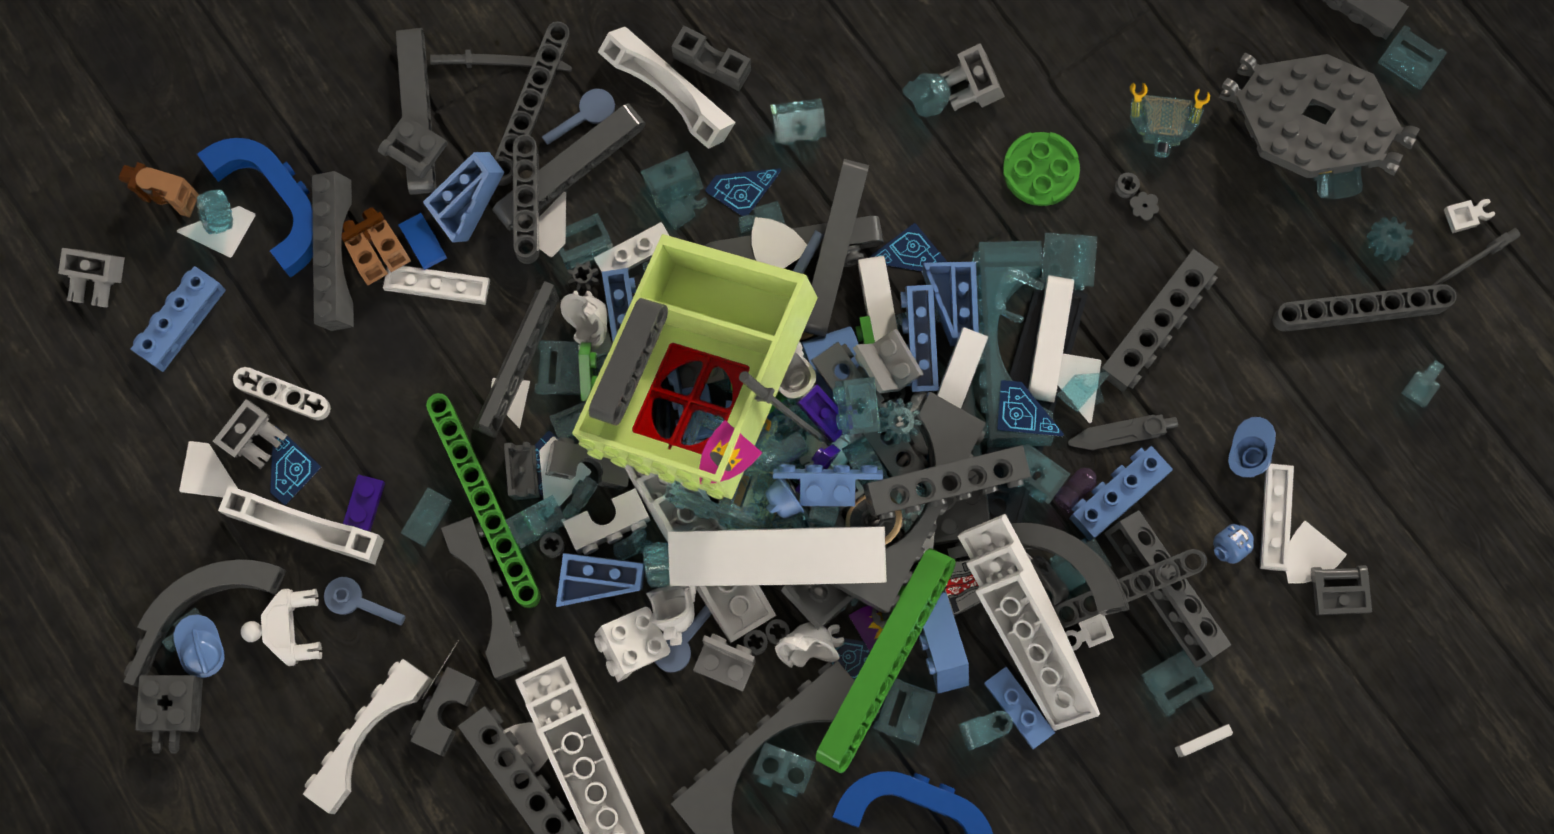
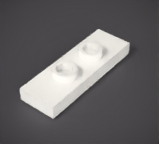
[594,222,669,273]

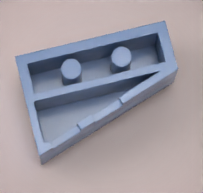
[423,152,504,242]
[922,262,979,346]
[556,553,646,607]
[919,592,969,693]

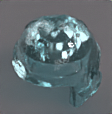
[903,73,951,117]

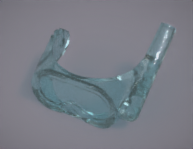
[993,266,1045,323]

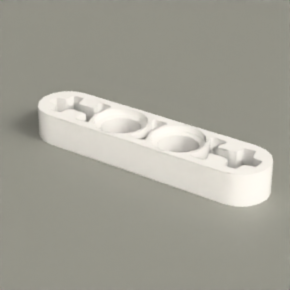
[233,367,331,420]

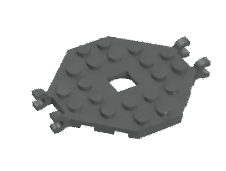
[1219,53,1420,178]

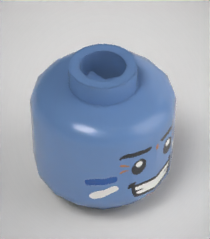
[1213,524,1254,564]

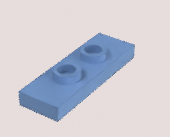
[984,667,1055,749]

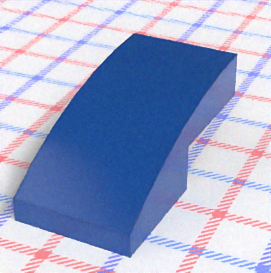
[399,213,447,270]

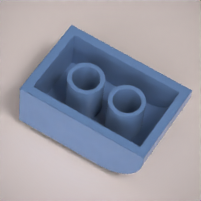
[801,326,873,411]

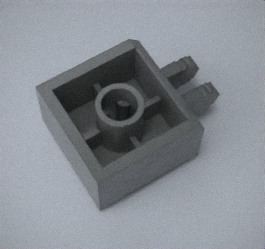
[135,675,203,753]

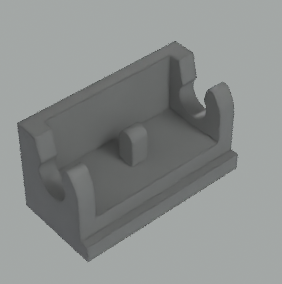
[504,442,540,501]

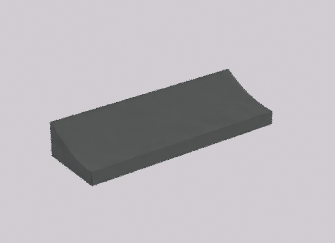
[472,281,560,439]

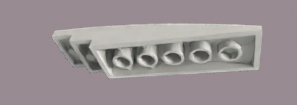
[625,465,776,643]
[958,514,1100,731]
[668,527,887,586]
[515,657,645,834]

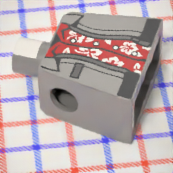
[943,560,981,616]

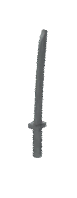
[430,50,572,72]
[739,371,832,446]

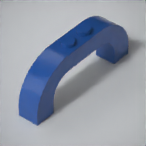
[197,138,313,278]
[832,771,993,834]

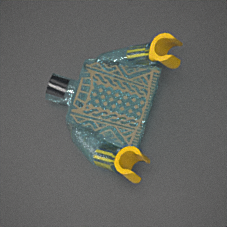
[1130,83,1210,157]

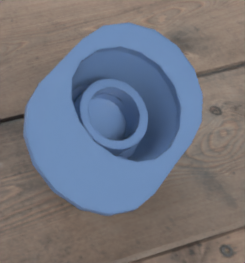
[1228,417,1276,477]
[765,479,804,519]
[174,615,225,678]

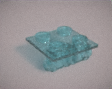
[1041,233,1097,290]

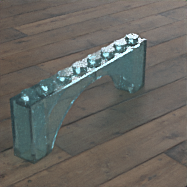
[973,241,1054,447]

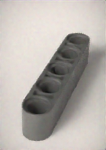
[513,134,539,264]
[589,298,668,426]

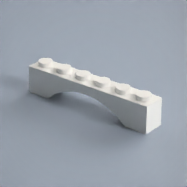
[598,27,736,149]
[218,486,384,565]
[303,659,433,814]

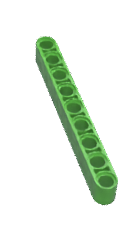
[426,393,541,608]
[816,548,956,773]

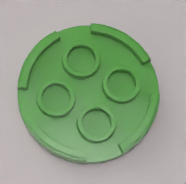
[1003,132,1080,206]

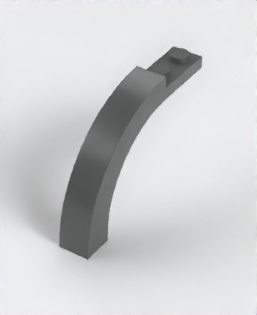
[948,523,1130,616]
[123,560,286,687]

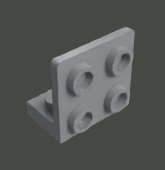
[853,329,924,393]
[693,634,756,692]

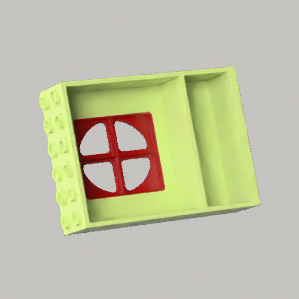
[572,234,818,500]

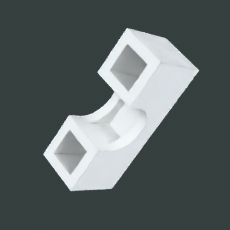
[563,488,650,555]

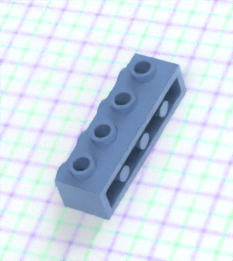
[131,266,226,372]
[602,268,636,343]
[900,285,939,392]
[1069,446,1173,542]

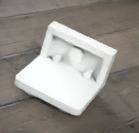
[594,607,670,682]

